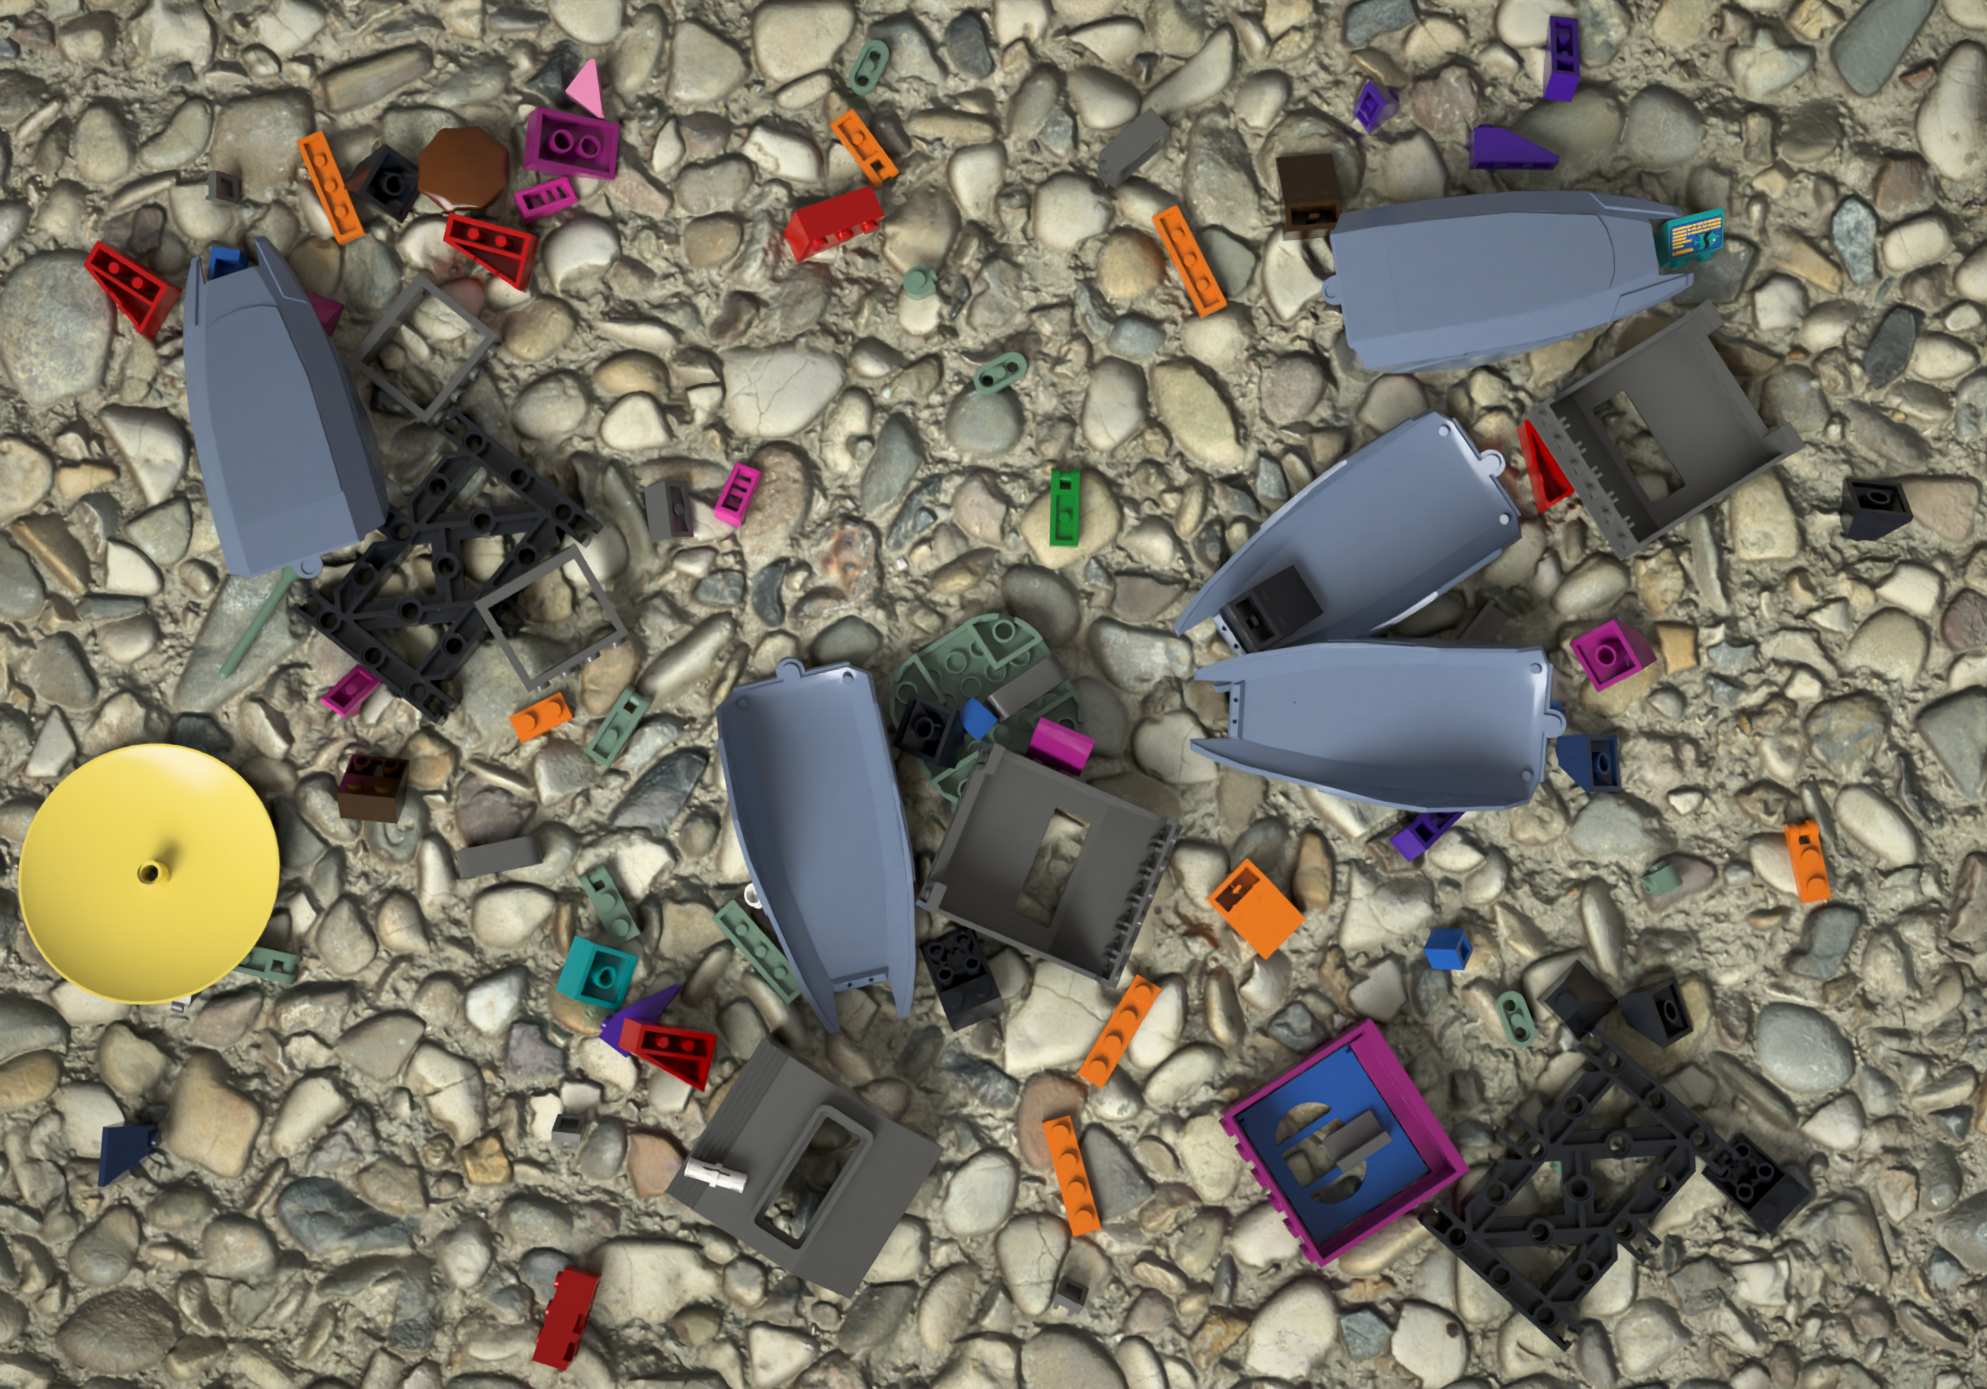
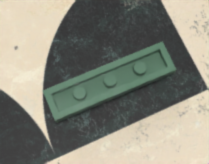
[712,899,802,1005]

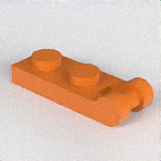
[830,108,899,189]
[1784,819,1832,903]

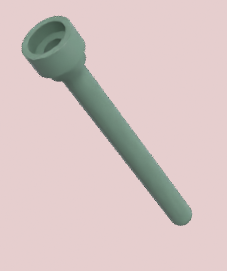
[219,565,303,679]

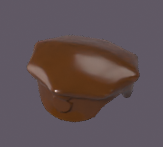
[417,126,509,212]

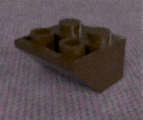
[337,754,410,824]

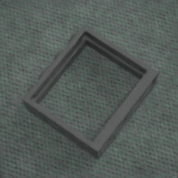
[347,273,504,429]
[474,543,629,693]

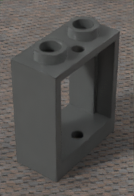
[1097,107,1170,189]

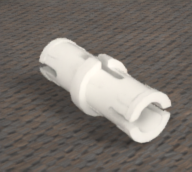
[684,1157,748,1193]

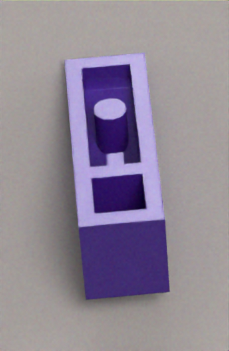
[1543,16,1580,102]
[1352,81,1400,134]
[1469,124,1559,170]
[1390,812,1465,862]
[598,983,683,1058]

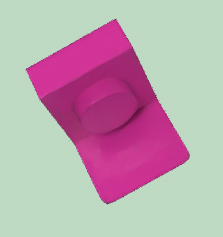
[321,664,381,718]

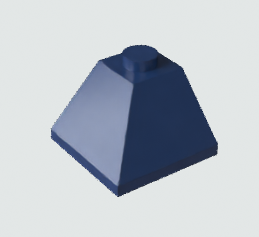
[1555,734,1621,792]
[98,1121,161,1187]

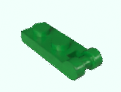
[1049,468,1080,548]

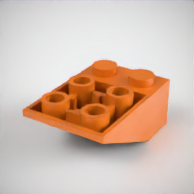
[1204,858,1306,960]

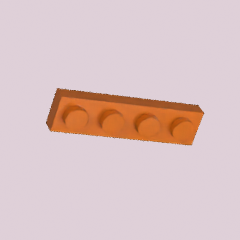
[296,130,367,245]
[1151,204,1227,319]
[1077,974,1162,1088]
[1042,1114,1101,1237]

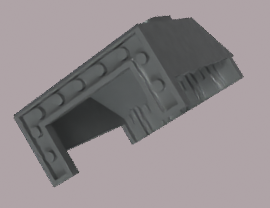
[1526,299,1806,561]
[915,743,1183,989]
[665,1033,945,1299]

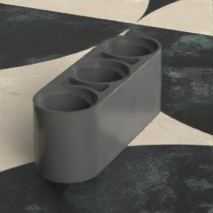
[985,654,1070,723]
[456,835,543,880]

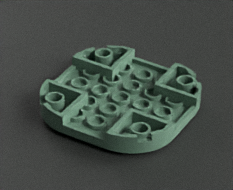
[889,613,1084,804]

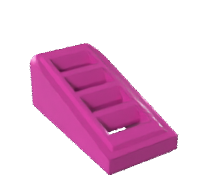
[514,176,578,225]
[714,462,763,527]

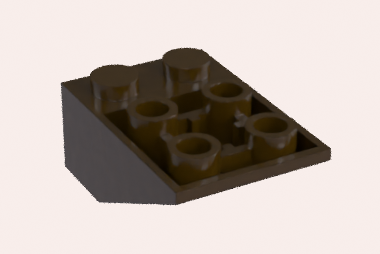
[1275,153,1342,241]

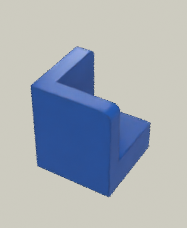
[207,246,249,281]
[960,697,998,740]
[1423,928,1473,970]

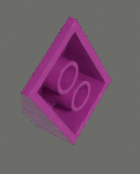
[523,107,620,180]
[1025,717,1096,778]

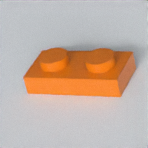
[509,692,574,743]

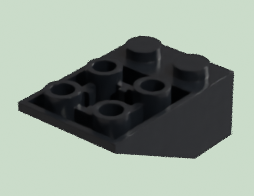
[1221,565,1324,653]
[919,926,1007,1032]
[1701,1132,1811,1241]

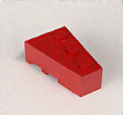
[784,185,885,263]
[443,213,540,293]
[83,240,183,338]
[1516,419,1576,515]
[618,1017,717,1092]
[532,1264,602,1371]

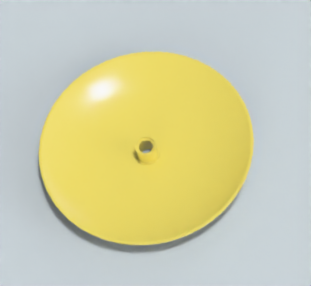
[18,744,280,1005]

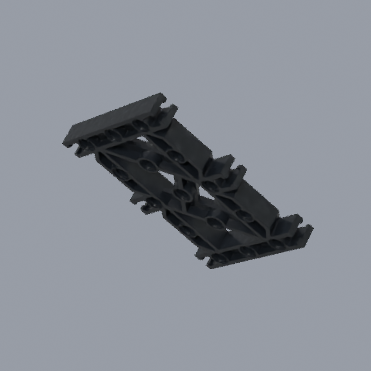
[291,409,604,726]
[1416,1023,1741,1352]

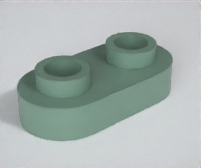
[849,40,889,96]
[974,352,1027,395]
[1495,991,1536,1048]

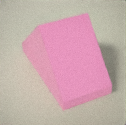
[565,59,607,121]

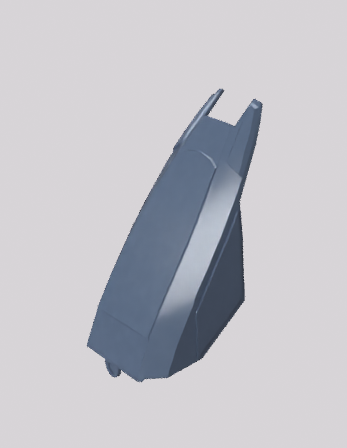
[1321,190,1694,374]
[183,236,390,579]
[1174,407,1522,693]
[1190,638,1568,813]
[716,657,916,1034]

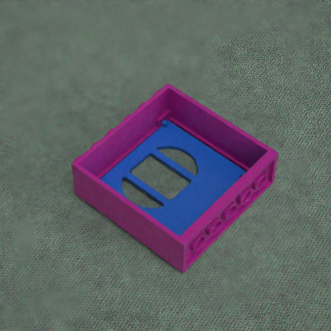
[1218,1018,1470,1268]

